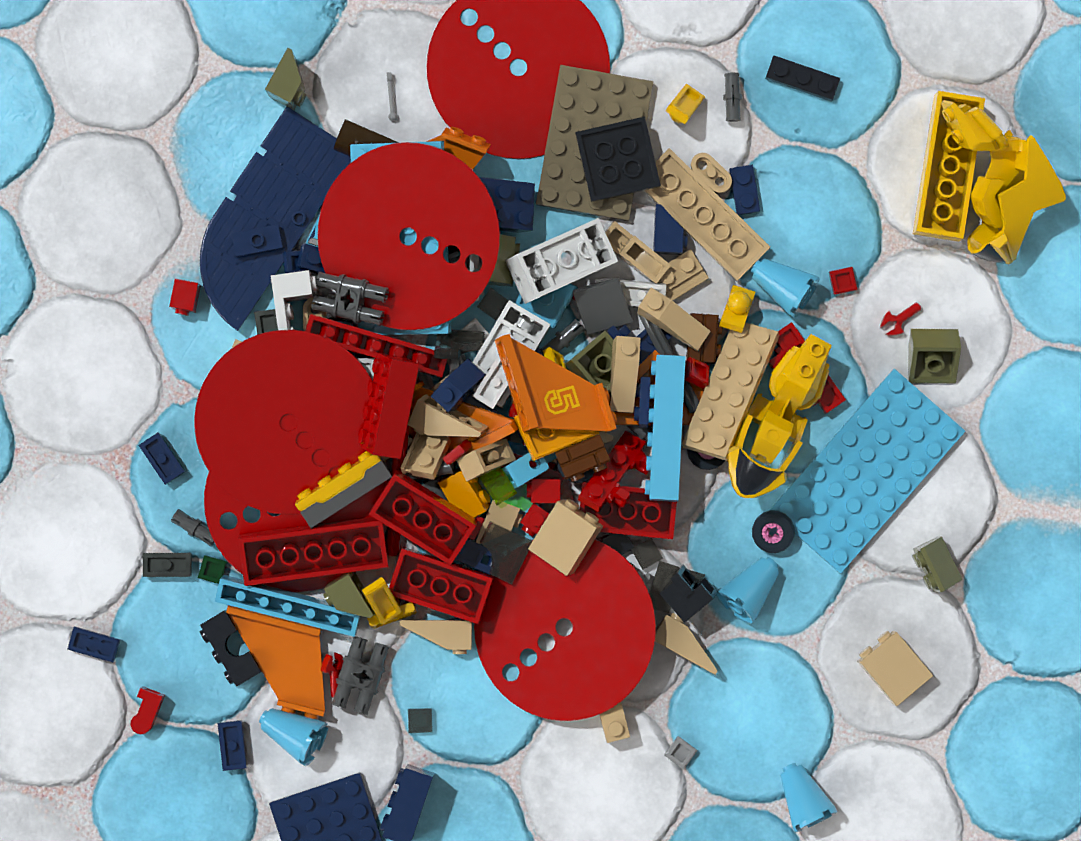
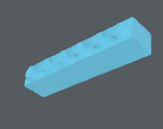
[645,355,685,502]
[215,575,361,637]

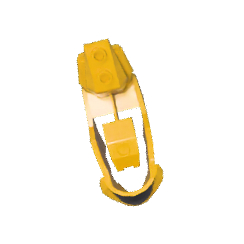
[941,100,1066,264]
[727,334,832,498]

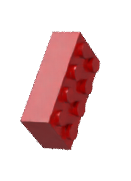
[358,353,419,459]
[369,469,478,566]
[579,482,677,539]
[389,547,494,624]

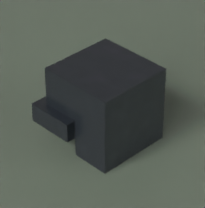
[660,564,718,623]

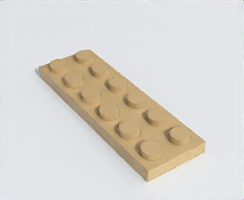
[644,148,770,281]
[682,323,780,461]

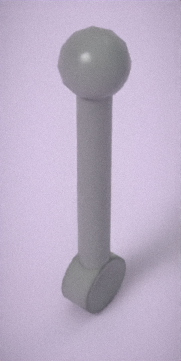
[387,72,398,121]

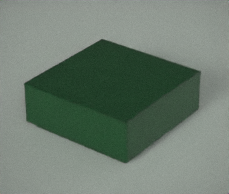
[198,555,228,584]

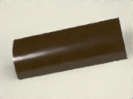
[334,119,399,157]

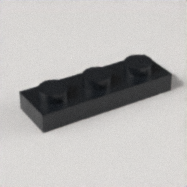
[765,55,840,102]

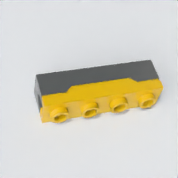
[295,451,392,528]

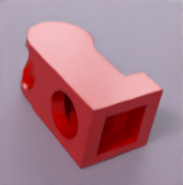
[130,686,165,734]

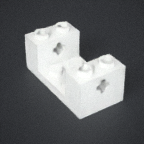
[505,218,618,304]
[271,270,319,330]
[473,300,550,408]

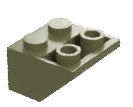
[912,536,963,592]

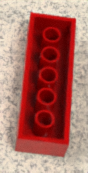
[238,517,388,586]

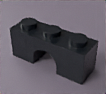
[199,610,262,687]

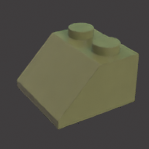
[265,48,306,110]
[487,234,520,287]
[908,329,961,383]
[565,330,613,391]
[323,572,375,618]

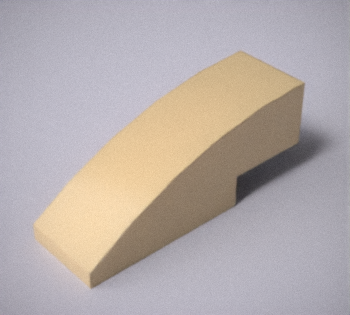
[605,221,671,284]

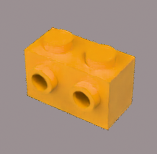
[438,468,491,517]

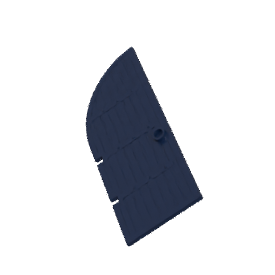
[200,106,351,331]

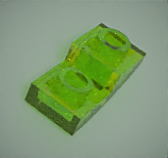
[479,467,517,505]

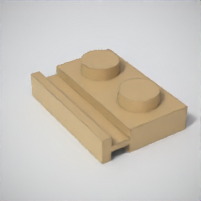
[657,249,709,301]
[401,432,451,480]

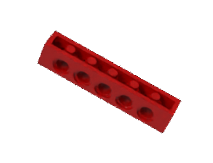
[305,314,449,377]

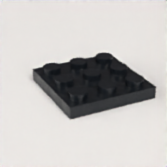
[575,116,661,202]

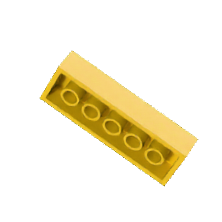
[912,91,985,242]

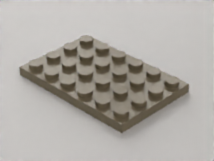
[536,65,653,221]

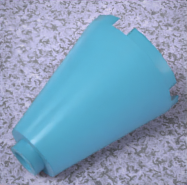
[751,258,820,318]
[716,557,779,624]
[259,708,328,766]
[780,763,838,833]

